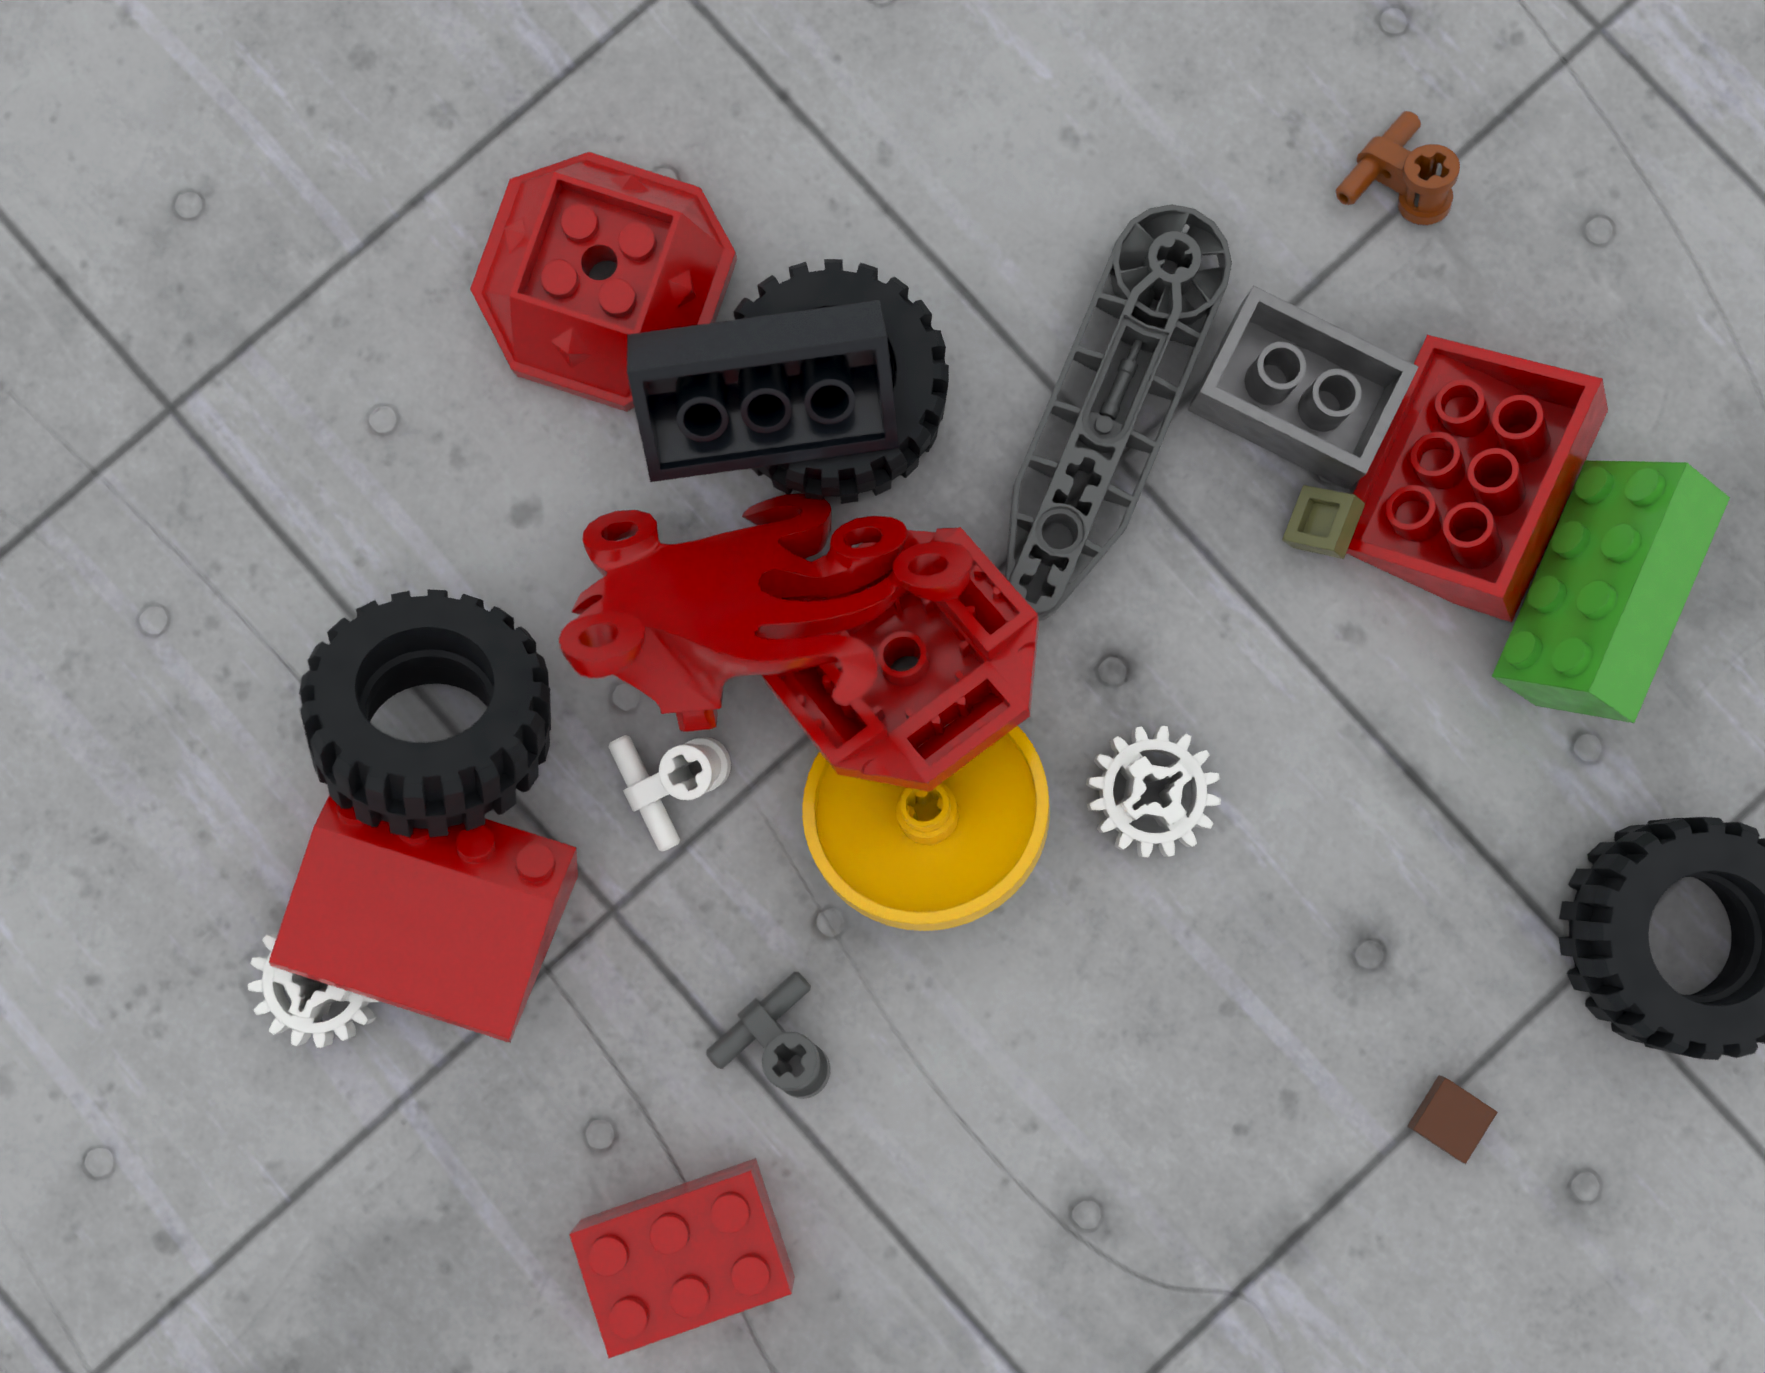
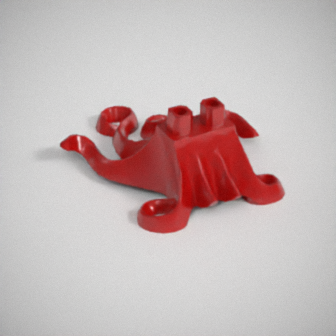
[558,493,973,732]

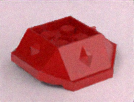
[470,152,737,412]
[762,527,1039,792]

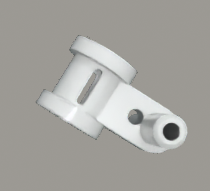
[608,735,731,852]

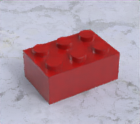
[569,1158,795,1358]

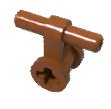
[1335,111,1460,225]

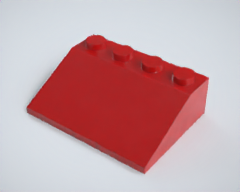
[1346,335,1608,623]
[269,795,578,1043]

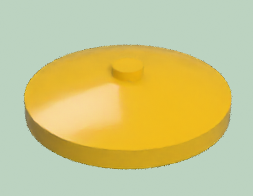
[802,726,1050,931]

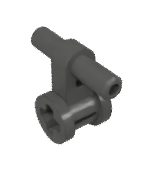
[706,972,830,1099]

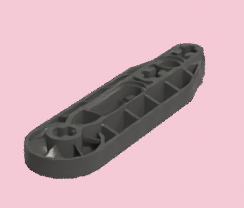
[1005,204,1232,621]

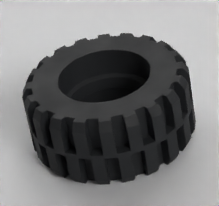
[733,259,949,504]
[299,589,551,837]
[1559,817,1765,1060]

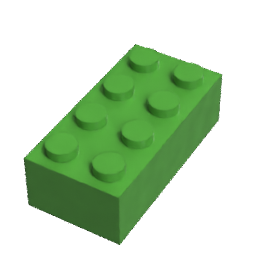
[1492,460,1730,723]

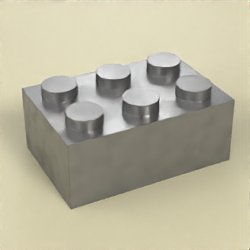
[1188,285,1418,489]

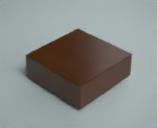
[1407,1075,1498,1164]

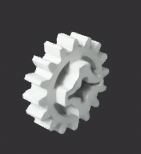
[1086,725,1221,858]
[248,934,381,1048]

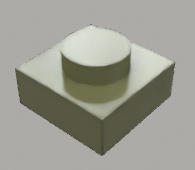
[1282,485,1365,559]

